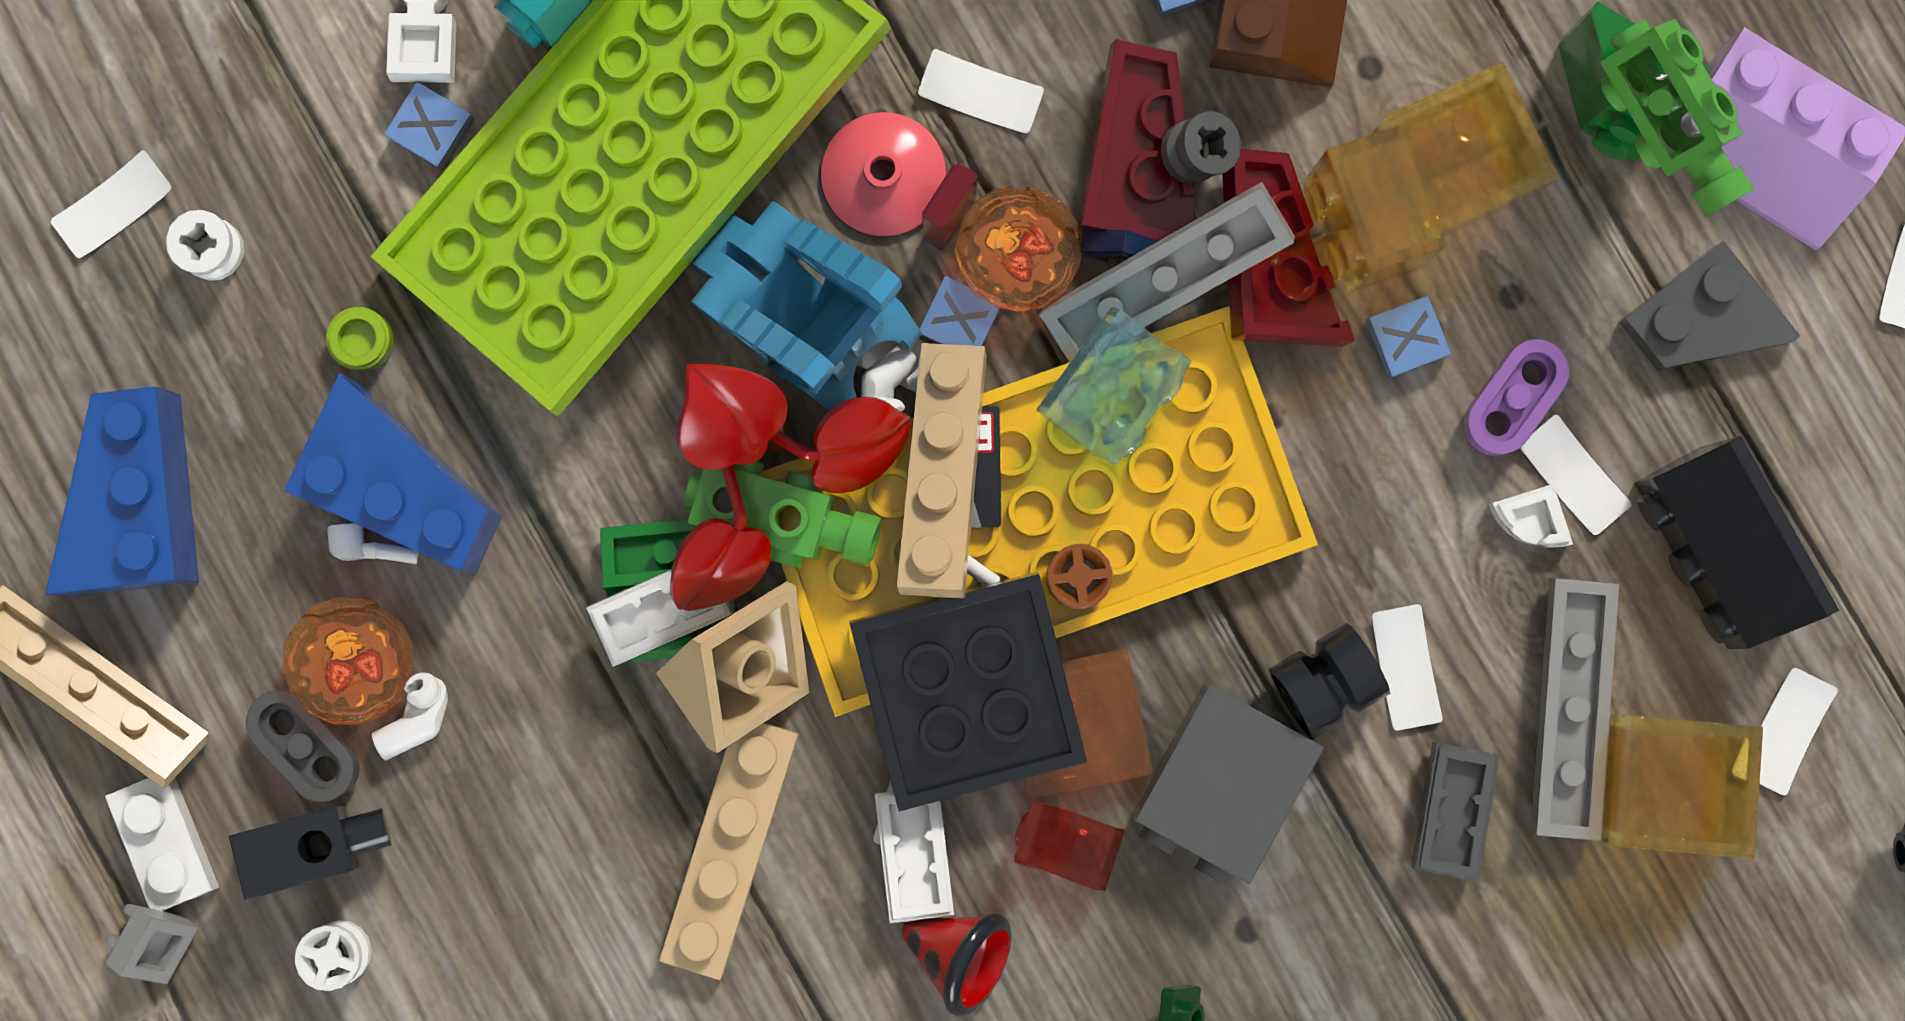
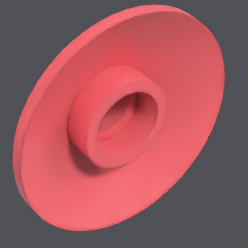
[821,112,946,237]

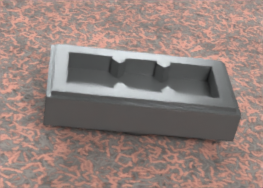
[1411,742,1500,882]

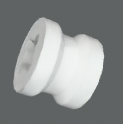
[166,210,244,281]
[295,920,372,991]

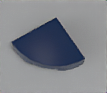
[1079,229,1158,262]

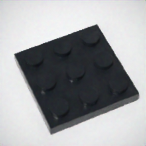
[849,572,1087,812]

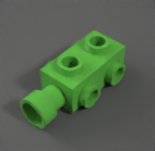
[1600,19,1754,217]
[684,461,883,568]

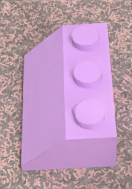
[1684,27,1905,250]

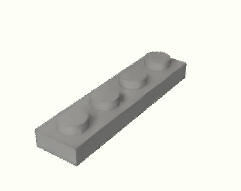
[1039,182,1295,362]
[1530,578,1619,841]

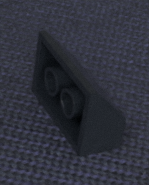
[1634,436,1840,649]

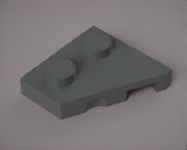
[1619,241,1800,371]

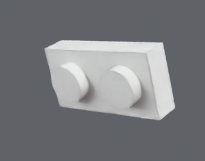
[105,777,219,911]

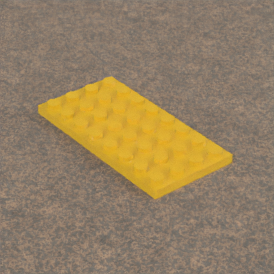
[761,306,1318,717]

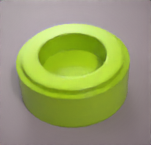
[326,307,394,372]

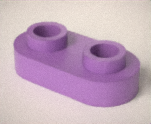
[1463,339,1569,456]

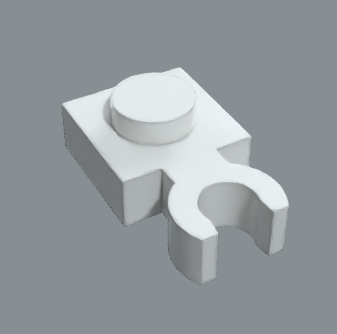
[386,0,456,83]

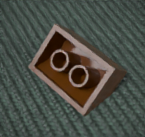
[1209,0,1347,88]

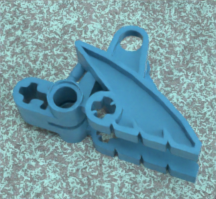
[689,201,922,410]

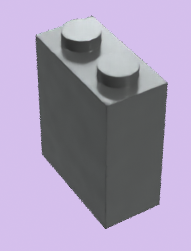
[1131,683,1324,887]

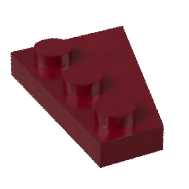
[1077,39,1196,241]
[1222,149,1355,347]

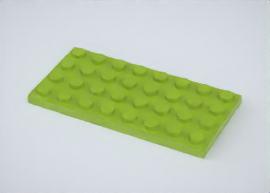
[370,0,891,417]

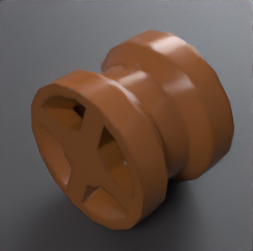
[1046,544,1113,609]

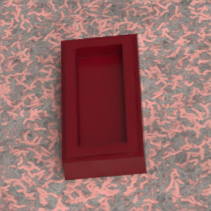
[922,162,977,251]

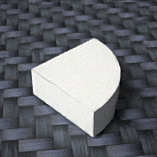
[1488,484,1573,548]

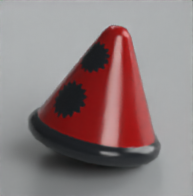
[901,914,1012,1017]

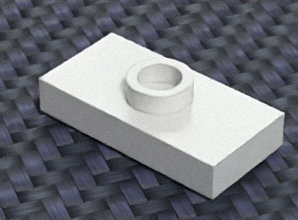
[586,569,733,667]
[875,792,954,924]

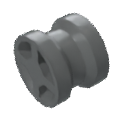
[1161,111,1241,184]

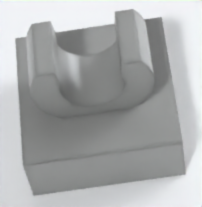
[105,904,199,984]

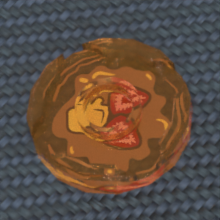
[955,186,1082,312]
[282,597,413,725]

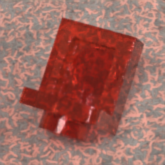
[1014,801,1125,891]

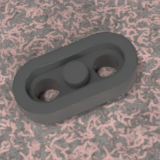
[246,690,360,802]

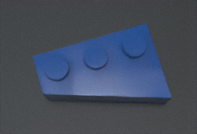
[284,373,502,574]
[45,386,199,596]

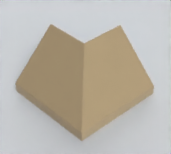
[656,581,810,753]

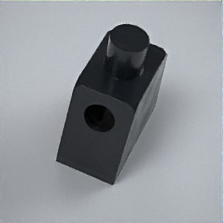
[228,805,392,901]

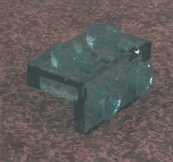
[1036,306,1191,465]

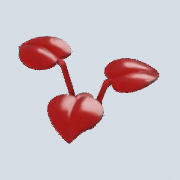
[670,364,910,611]

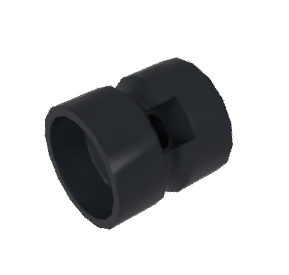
[1269,623,1391,740]

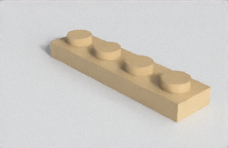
[897,343,987,598]
[0,585,208,789]
[659,722,800,980]

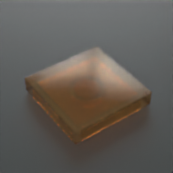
[1024,648,1154,800]

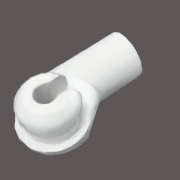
[861,345,918,412]
[372,672,448,761]

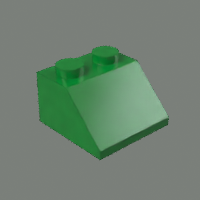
[1558,1,1711,162]

